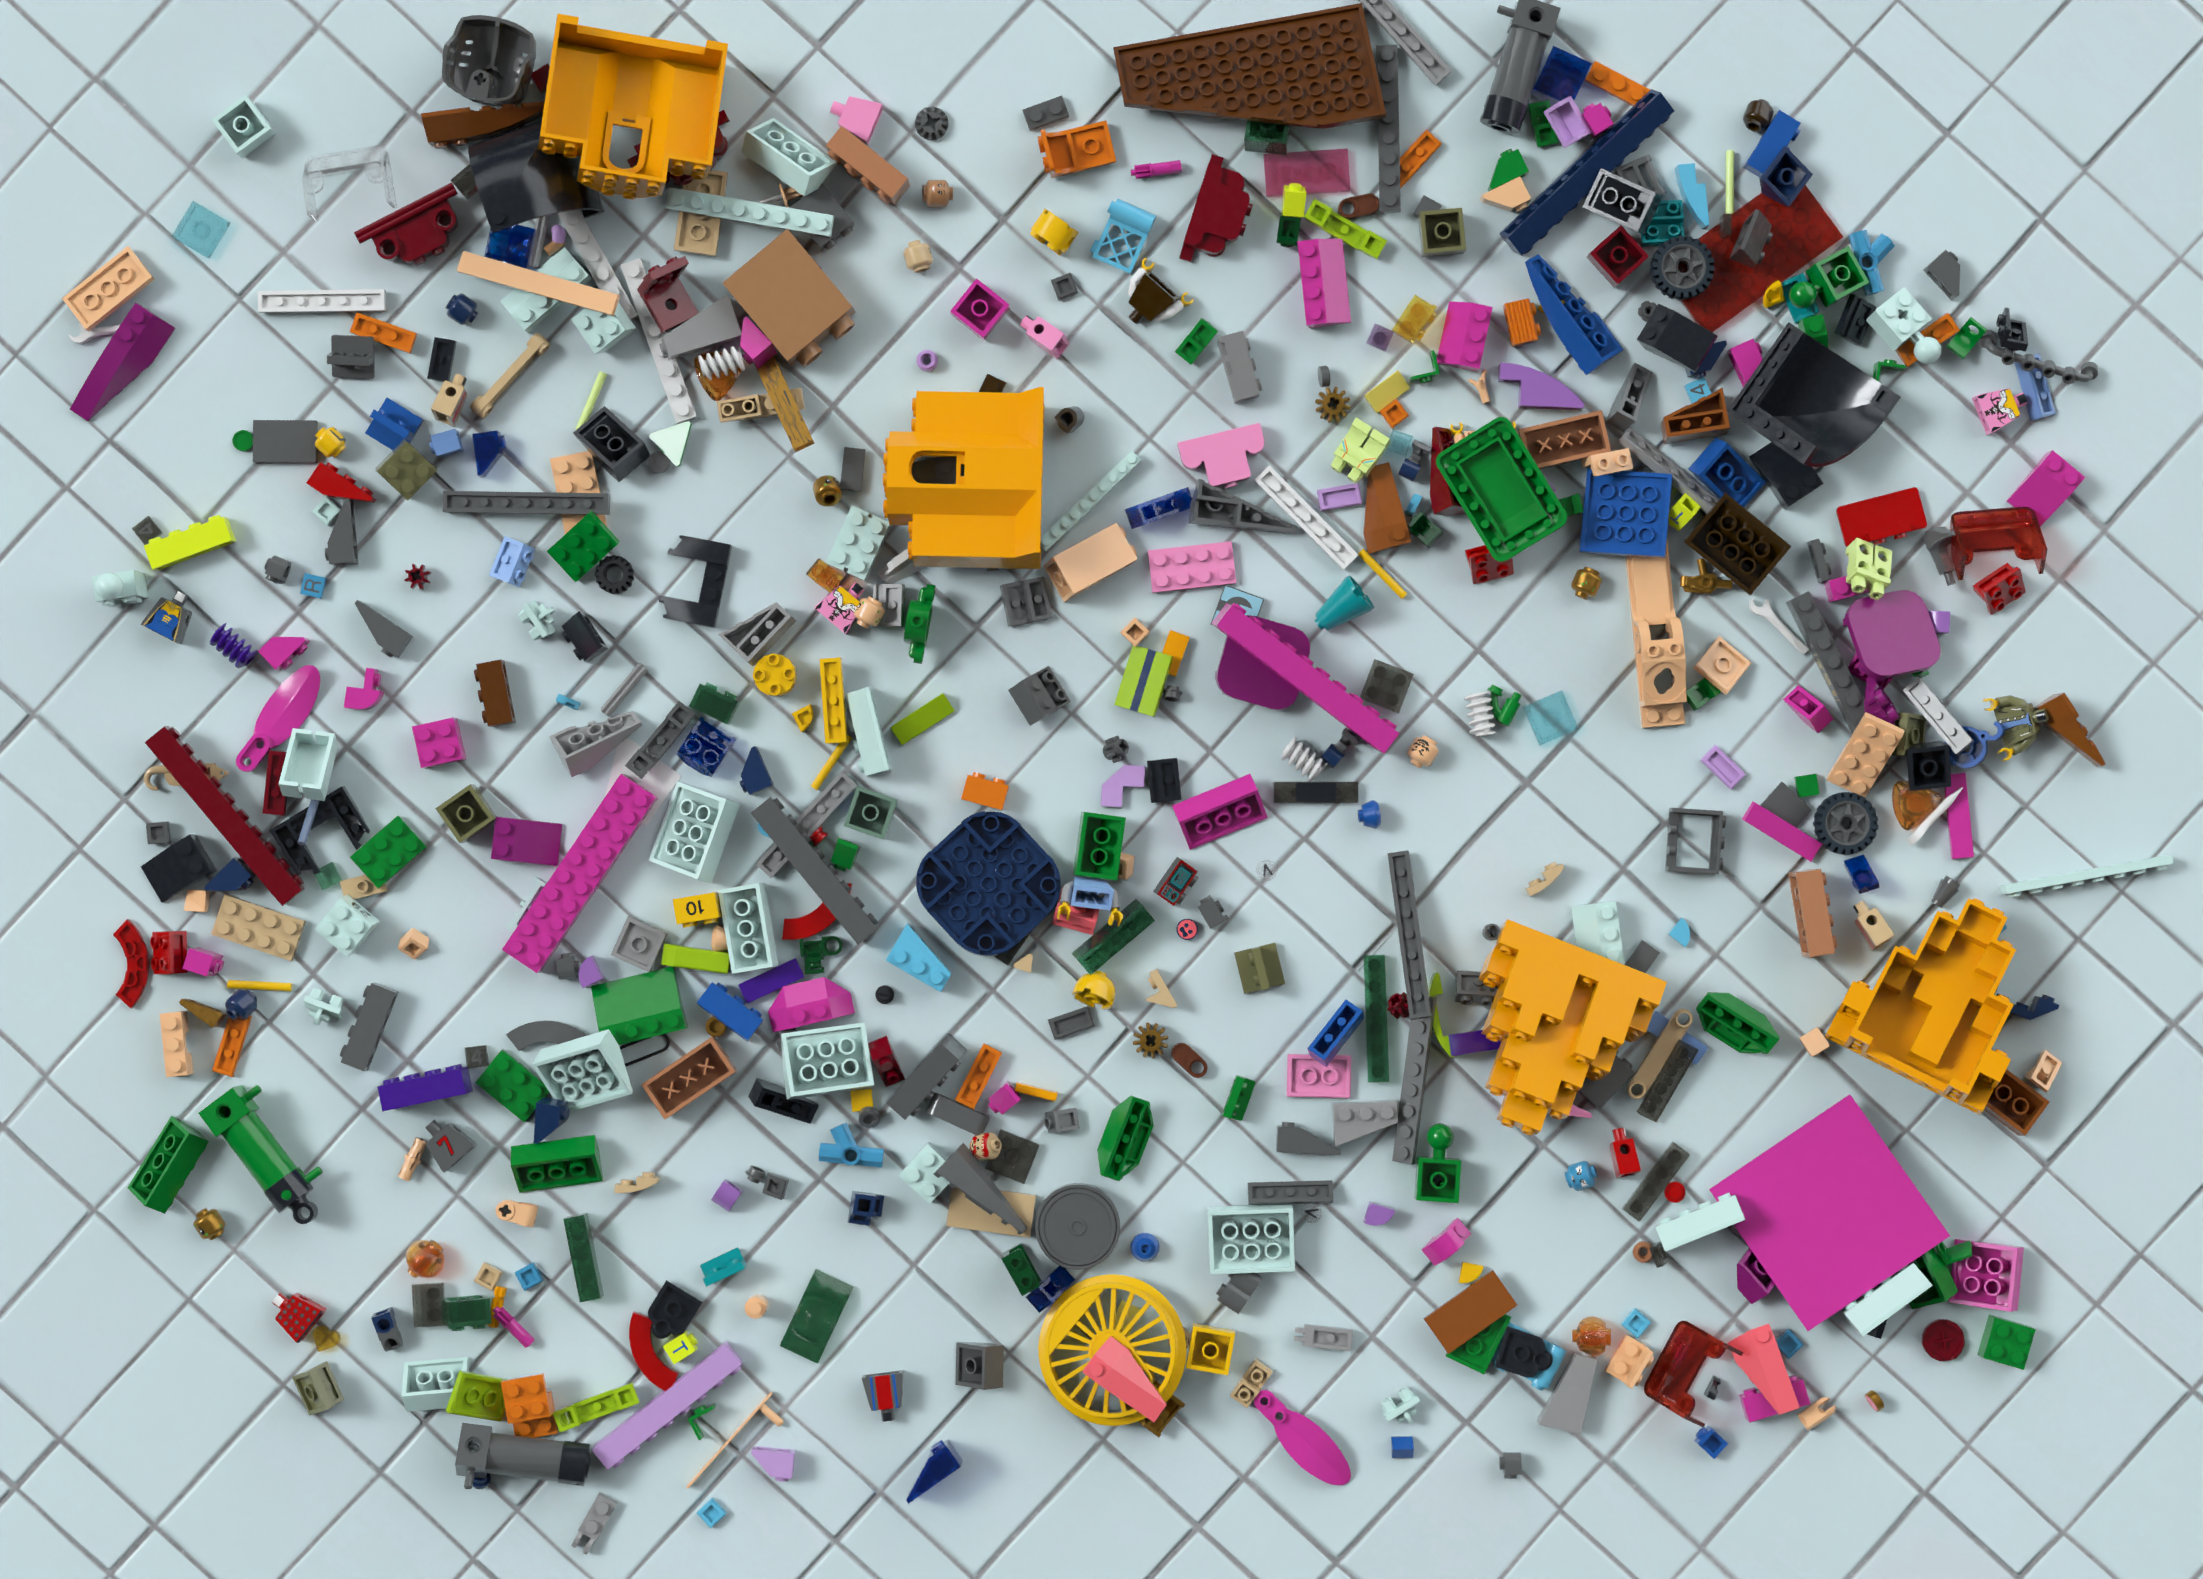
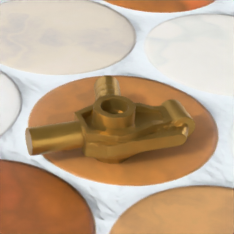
[1680,558,1733,594]

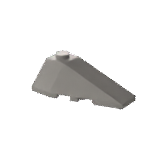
[550,711,642,777]

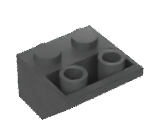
[1008,666,1071,726]

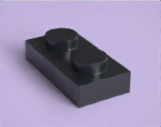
[427,337,457,382]

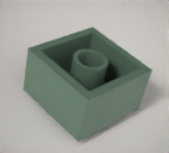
[844,786,898,840]

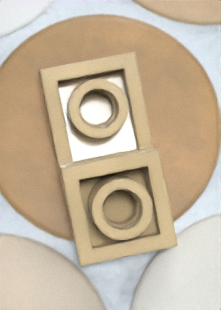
[1525,862,1564,896]
[614,1172,660,1193]
[1230,1359,1273,1408]

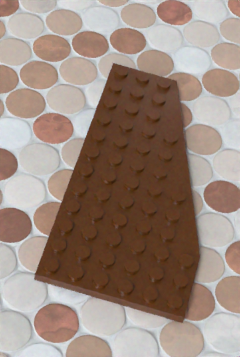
[1113,3,1386,129]

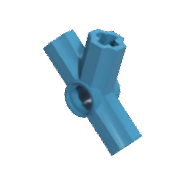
[1848,230,1895,296]
[819,1122,884,1167]

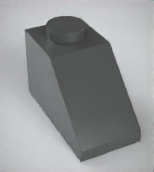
[1923,250,1960,301]

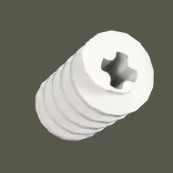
[698,346,745,380]
[1464,692,1496,736]
[1281,736,1328,782]

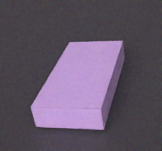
[1317,483,1362,511]
[1700,745,1746,790]

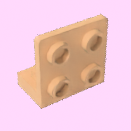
[1605,1334,1654,1389]

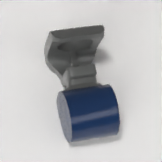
[1398,439,1431,482]
[1321,727,1360,768]

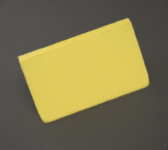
[1364,370,1410,414]

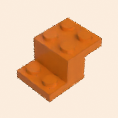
[501,1373,559,1438]

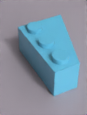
[886,923,952,992]

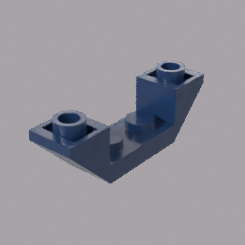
[1994,983,2059,1020]

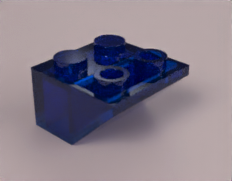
[1533,46,1592,101]

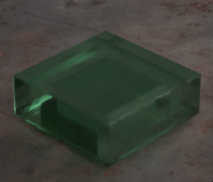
[314,862,343,890]

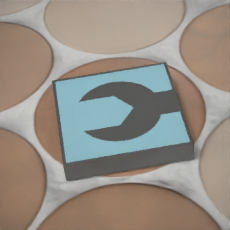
[1210,585,1264,626]

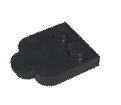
[648,1280,703,1339]
[1495,1326,1553,1378]

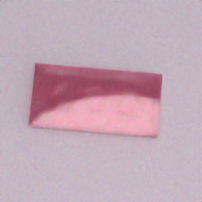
[1263,148,1350,197]

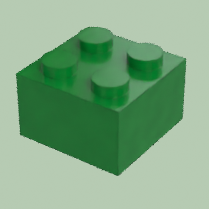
[1977,1314,2036,1370]

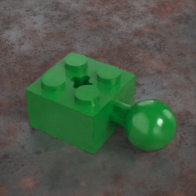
[1789,246,1869,309]
[1414,1123,1461,1203]

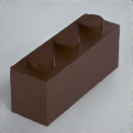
[474,659,516,727]

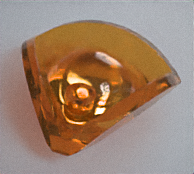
[694,352,745,401]
[1892,781,1942,830]

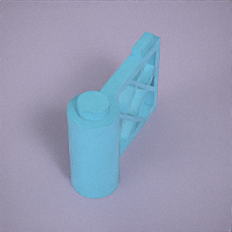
[1090,199,1156,274]
[1491,1322,1567,1391]

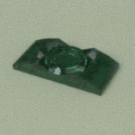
[780,1269,854,1364]

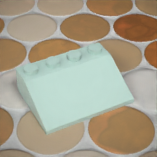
[649,781,740,883]
[781,1022,874,1100]
[532,1029,633,1112]
[1207,1204,1295,1274]

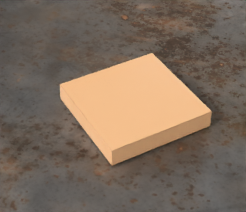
[1693,636,1751,695]

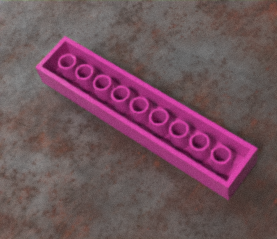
[1211,603,1400,753]
[502,774,658,973]

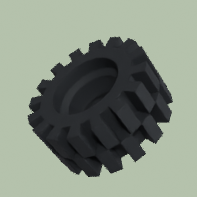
[595,555,634,594]

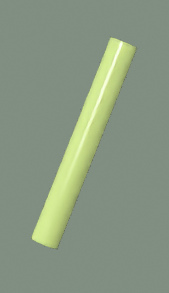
[1725,150,1734,215]
[575,371,607,430]

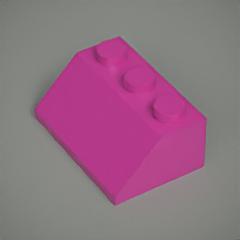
[1437,301,1493,372]

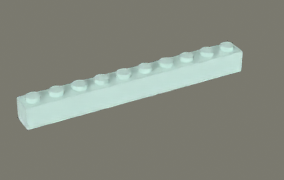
[1041,451,1141,552]

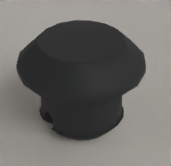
[875,985,894,1004]

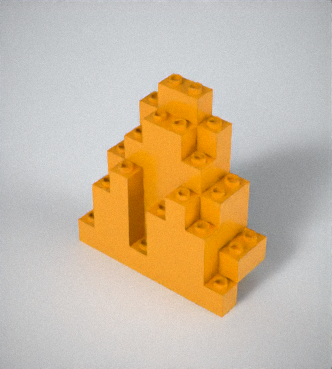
[1825,898,2016,1115]
[1478,919,1667,1136]

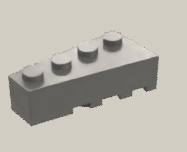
[886,1033,967,1120]

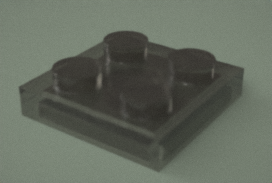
[1360,659,1414,714]
[985,1129,1040,1184]

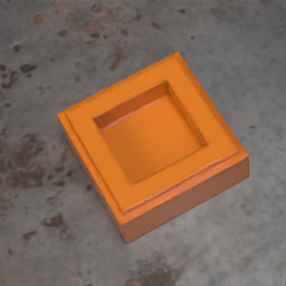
[1379,399,1409,429]

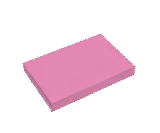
[1287,1054,1351,1098]

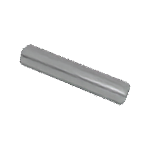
[527,215,550,268]
[601,663,648,716]

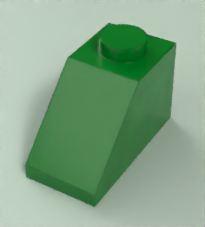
[1488,149,1529,192]
[1797,314,1828,348]
[831,838,861,872]

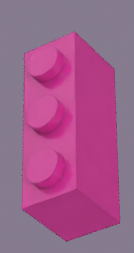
[1739,1375,1810,1422]

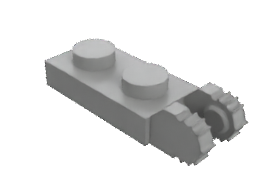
[571,1492,618,1555]

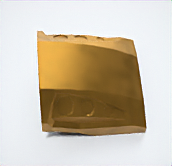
[1126,1377,1185,1438]

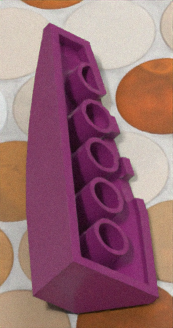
[70,303,176,421]

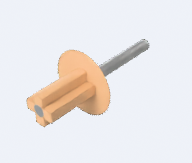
[759,184,803,208]

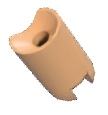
[1797,1397,1836,1431]

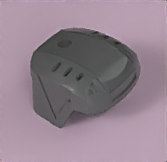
[442,15,536,107]

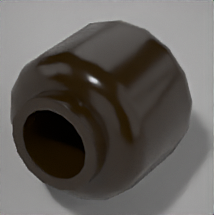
[1743,99,1774,132]

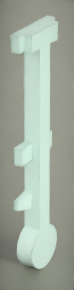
[507,877,546,932]

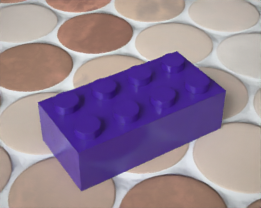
[377,1064,473,1112]

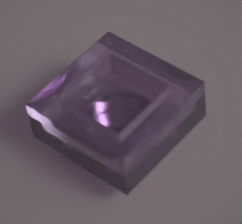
[1366,323,1394,352]

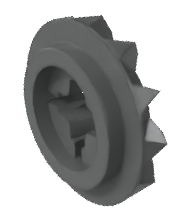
[915,106,949,140]

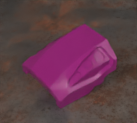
[1864,676,1900,725]

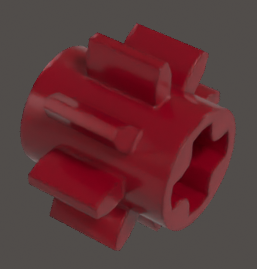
[404,564,431,590]
[1387,992,1409,1019]

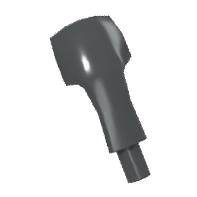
[1924,527,1956,586]

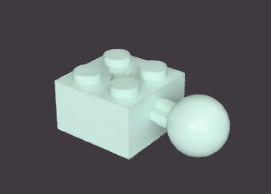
[1866,287,1941,364]
[92,570,148,607]

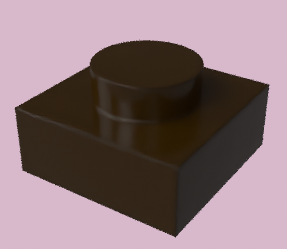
[979,374,1007,393]

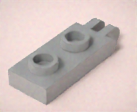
[1294,1324,1353,1351]

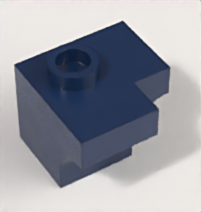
[847,1191,884,1226]

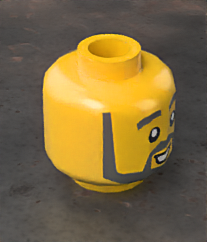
[315,427,347,458]

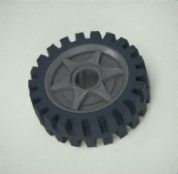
[1650,236,1715,300]
[1813,792,1879,855]

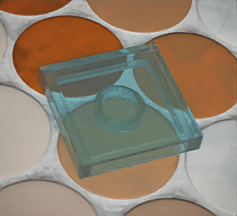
[171,201,230,259]
[1523,690,1579,745]

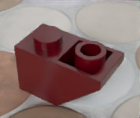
[868,1036,905,1087]

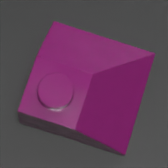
[1737,1248,1775,1304]

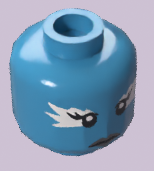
[1565,1161,1598,1191]

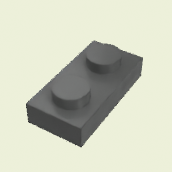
[1022,96,1069,131]
[1807,539,1832,583]

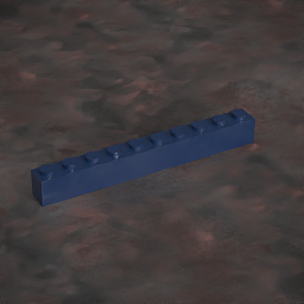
[1499,89,1674,256]

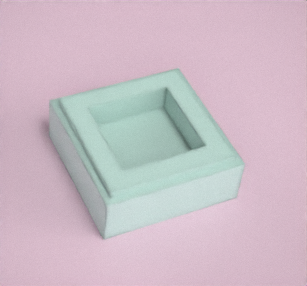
[312,496,341,526]

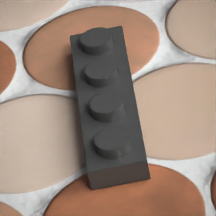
[1248,1180,1333,1205]

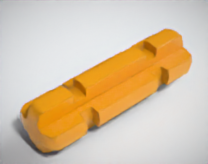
[487,1286,507,1328]

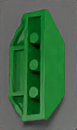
[1696,992,1780,1054]
[1097,1095,1154,1181]

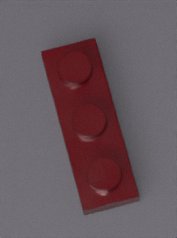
[262,750,287,816]

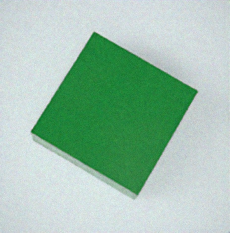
[1794,774,1820,797]

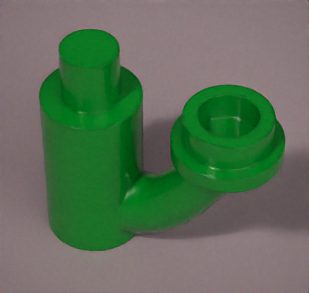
[1487,684,1522,727]

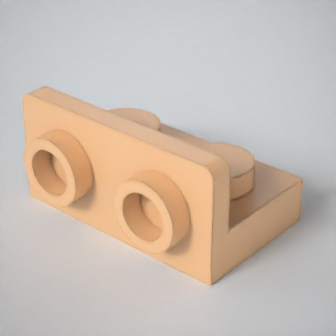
[1581,448,1633,477]

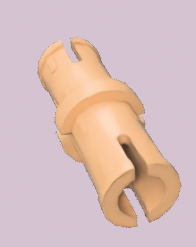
[397,1137,427,1181]

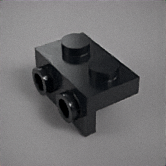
[1996,307,2028,352]

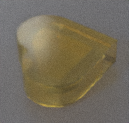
[313,1325,341,1352]

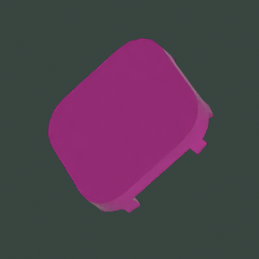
[1843,590,1941,682]
[1215,615,1310,710]

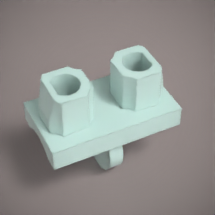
[518,600,556,640]
[303,988,344,1025]
[1381,1386,1420,1424]

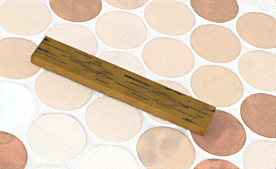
[755,356,815,453]

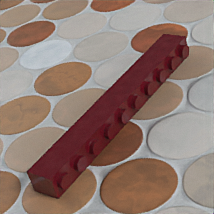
[145,726,305,906]

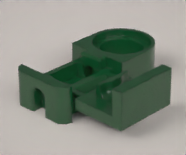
[799,936,843,974]

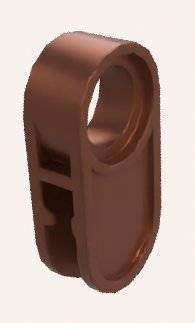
[1338,193,1379,219]
[1171,1043,1208,1078]

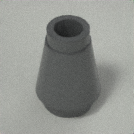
[1931,875,1960,908]

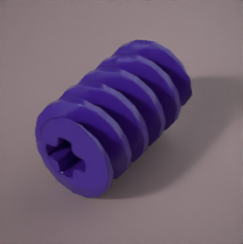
[210,623,258,669]

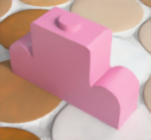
[1177,423,1264,489]

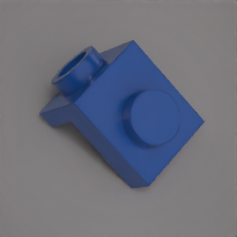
[1694,1425,1728,1459]

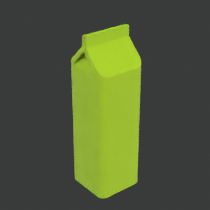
[661,944,731,974]

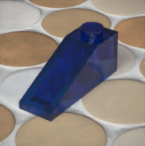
[1125,487,1192,529]

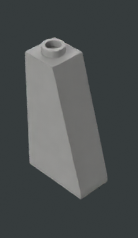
[659,295,741,361]
[1537,1350,1598,1434]

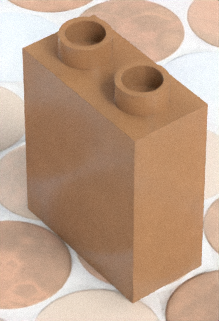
[723,229,856,367]

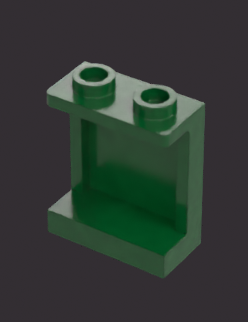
[1001,1243,1041,1296]

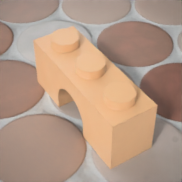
[160,1011,193,1077]

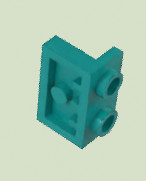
[700,1247,747,1287]

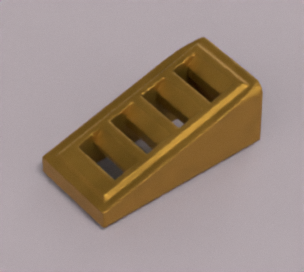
[179,998,227,1027]

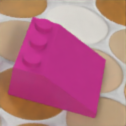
[1948,1239,2024,1312]

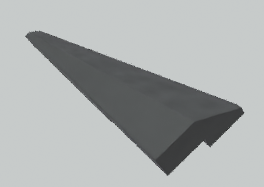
[1189,479,1297,534]
[934,1143,1028,1235]

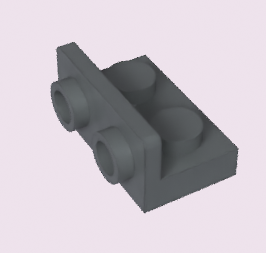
[1455,970,1498,1006]

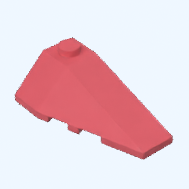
[1728,1324,1800,1415]

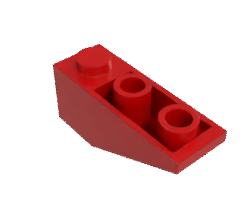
[306,462,377,503]

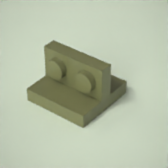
[1891,712,1927,757]
[1234,942,1285,994]
[292,1361,344,1415]

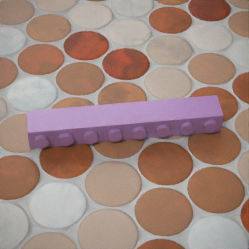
[592,1341,742,1470]

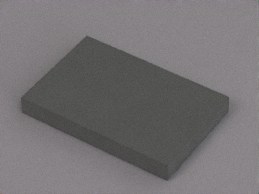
[253,420,318,463]

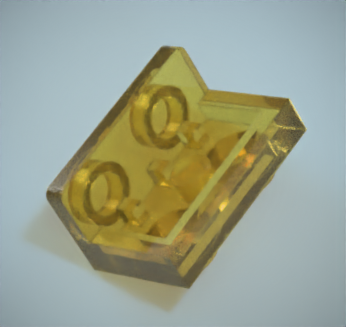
[1392,295,1438,345]

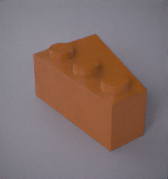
[1660,388,1730,444]

